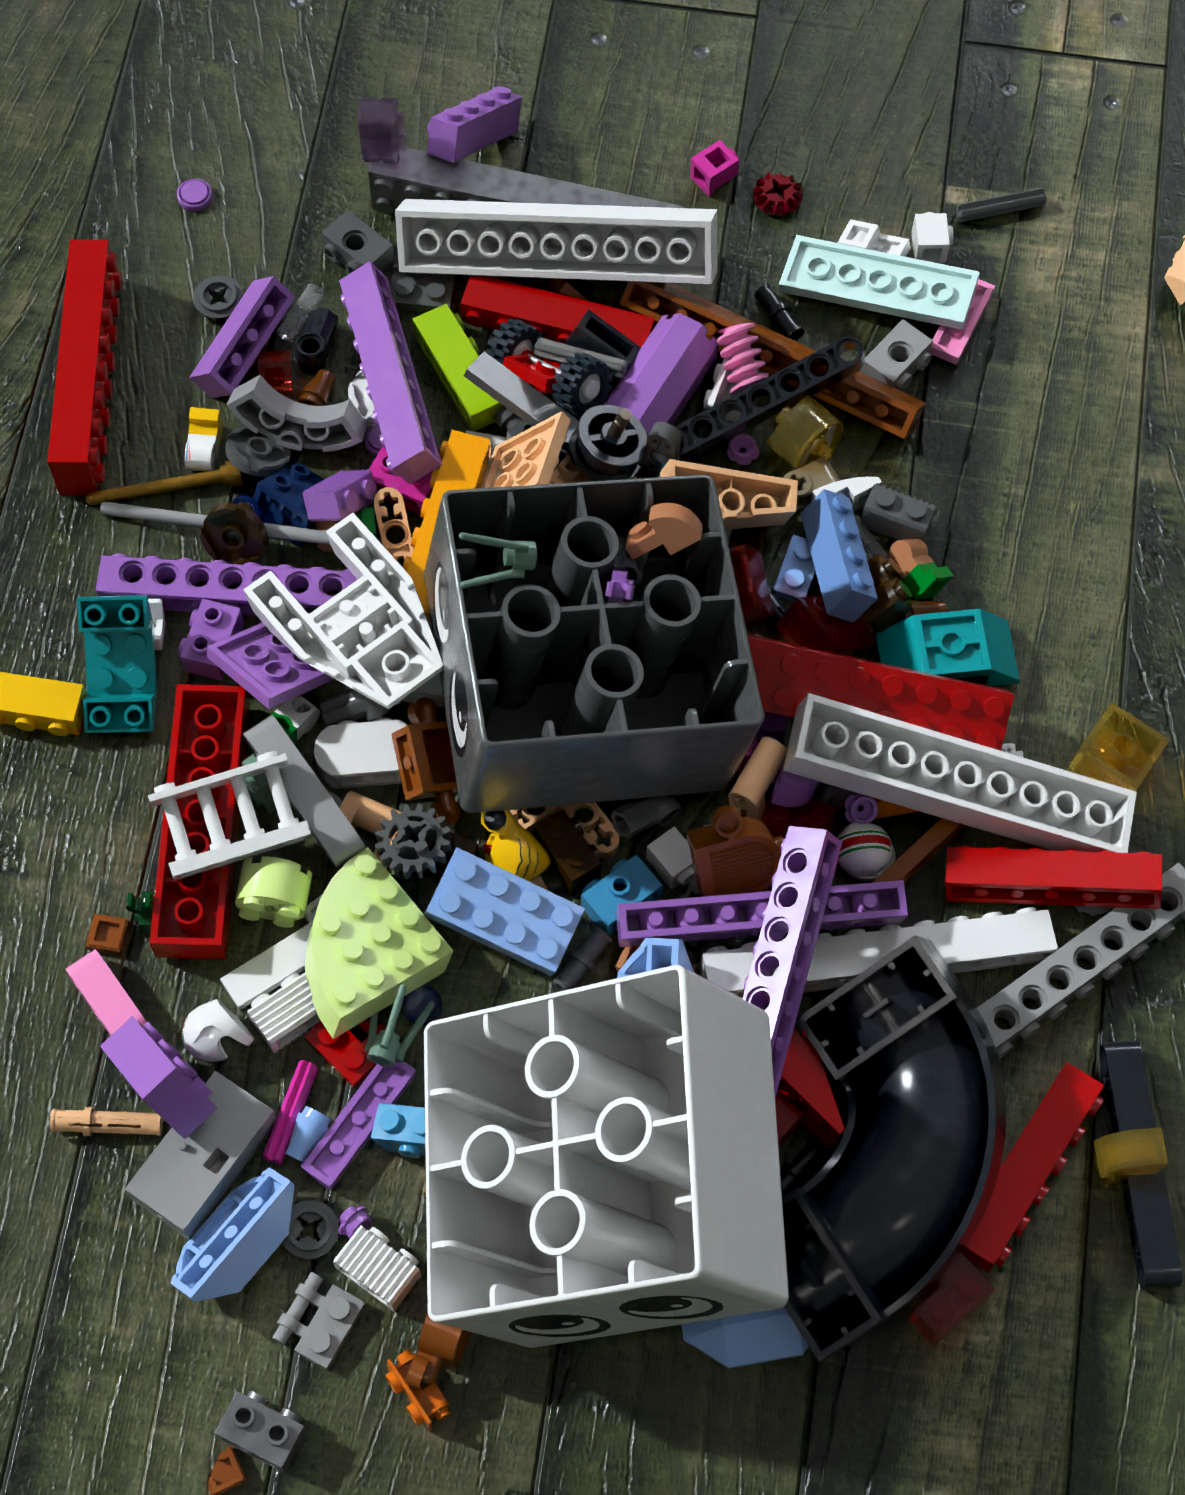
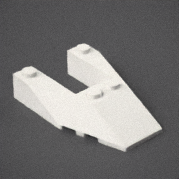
[243,513,443,709]

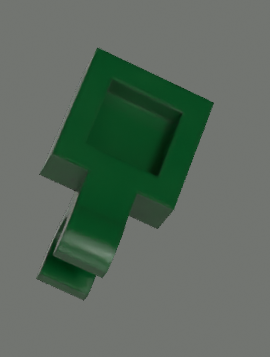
[126,892,155,937]

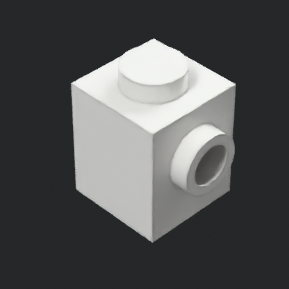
[911,212,953,263]
[646,826,694,889]

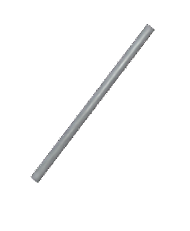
[100,501,331,545]

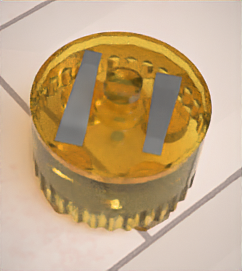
[767,396,844,470]

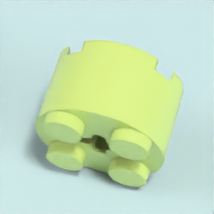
[235,856,312,928]

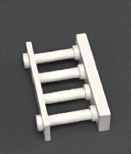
[148,751,311,881]

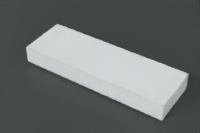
[220,923,312,1011]

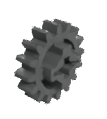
[375,803,452,879]

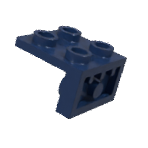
[251,462,324,548]

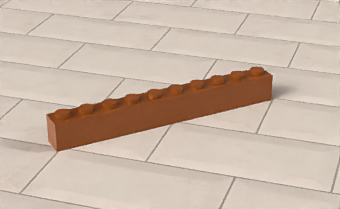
[620,281,926,439]

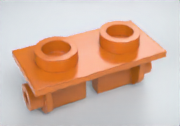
[385,1349,451,1431]

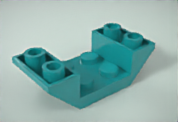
[77,595,157,733]
[876,609,1020,686]

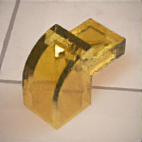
[1094,1127,1168,1186]

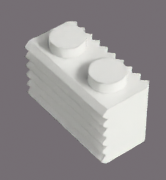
[247,972,321,1053]
[333,1225,421,1311]

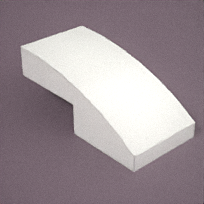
[838,219,911,257]
[811,477,882,512]

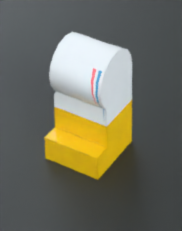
[185,407,223,472]

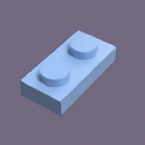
[774,535,816,605]

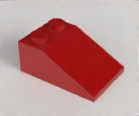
[778,1029,845,1153]

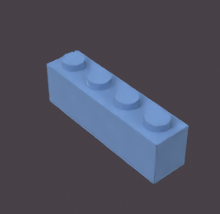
[800,489,878,623]

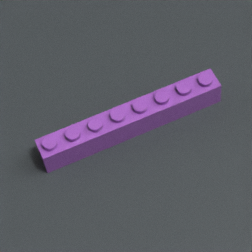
[339,261,442,484]

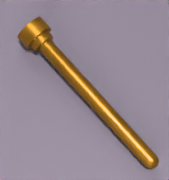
[86,461,244,505]

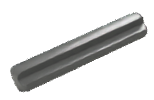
[956,188,1046,222]
[534,338,627,379]

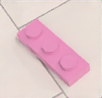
[930,279,995,365]

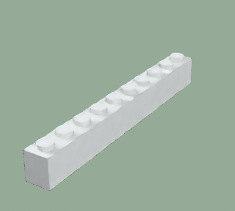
[698,907,1058,999]

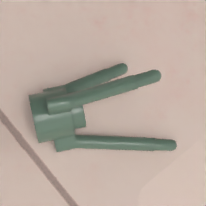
[459,532,537,588]
[364,984,435,1067]

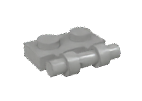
[272,1272,366,1371]

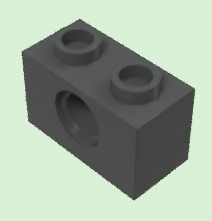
[321,210,395,274]

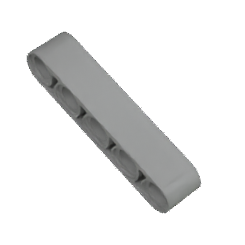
[243,715,366,868]

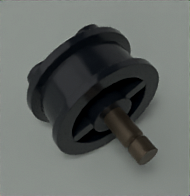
[568,405,648,481]

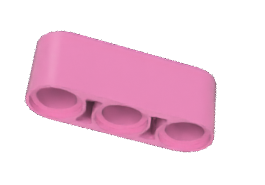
[65,949,146,1036]

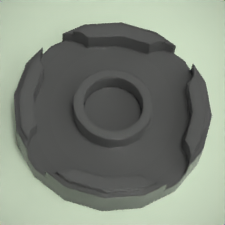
[225,426,291,478]

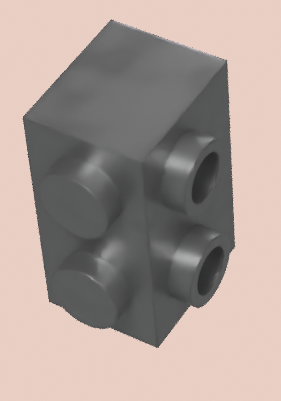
[214,1390,307,1473]

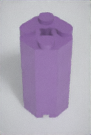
[603,313,719,437]

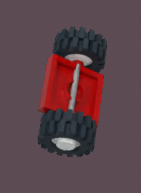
[486,319,613,417]

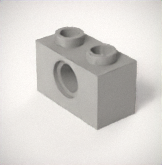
[861,319,933,391]

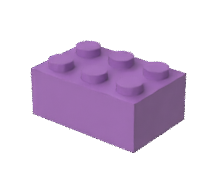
[100,1016,218,1139]

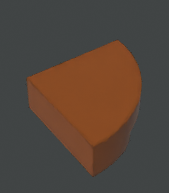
[548,278,588,301]
[209,1445,248,1495]

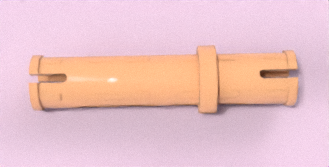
[50,1107,163,1136]

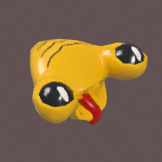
[481,810,552,881]

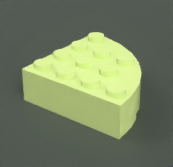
[305,847,453,1039]

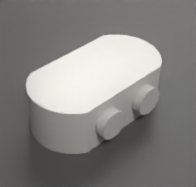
[314,718,407,789]

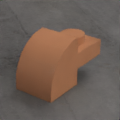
[625,503,703,560]

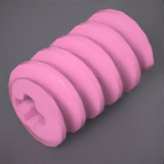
[717,323,769,395]

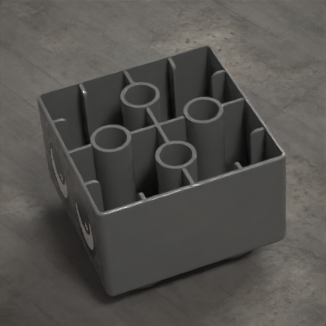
[424,475,764,813]

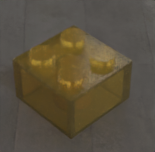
[1067,702,1170,791]

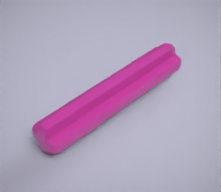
[263,1060,318,1164]

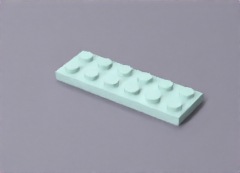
[779,235,980,330]

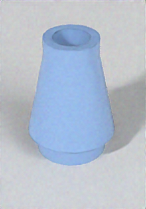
[285,1106,331,1162]

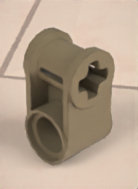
[784,457,841,512]

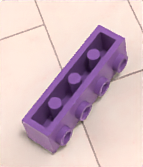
[427,86,522,163]
[189,276,295,398]

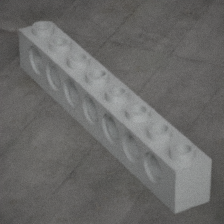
[977,863,1185,1059]

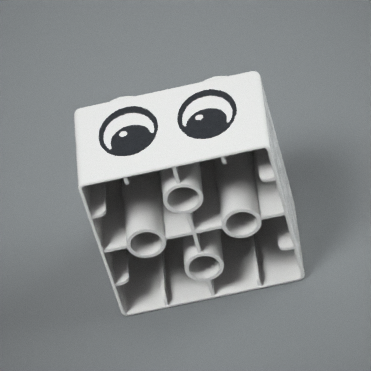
[424,965,789,1348]

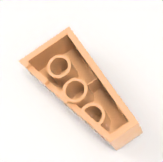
[659,459,798,530]

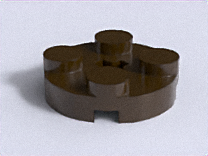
[200,502,269,565]

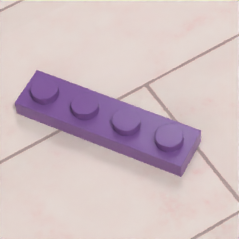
[300,1061,417,1191]

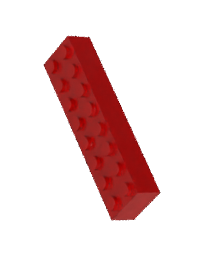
[47,240,123,495]
[747,634,1015,751]
[150,684,250,960]

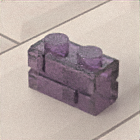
[358,97,407,163]

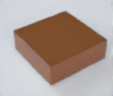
[86,913,130,956]

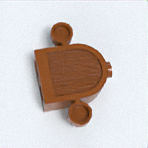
[391,697,460,826]
[686,805,784,897]
[405,1313,472,1389]

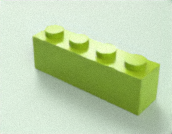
[412,303,504,431]

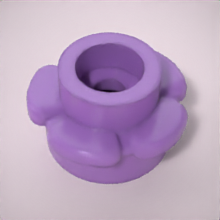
[727,434,759,465]
[844,793,878,824]
[338,1206,372,1239]

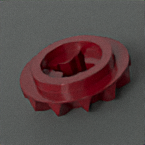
[753,171,803,216]

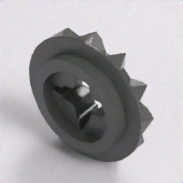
[193,275,244,322]
[282,1200,339,1260]

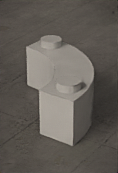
[227,375,367,452]

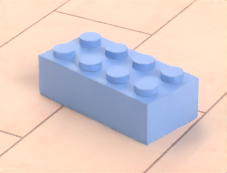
[424,847,585,977]

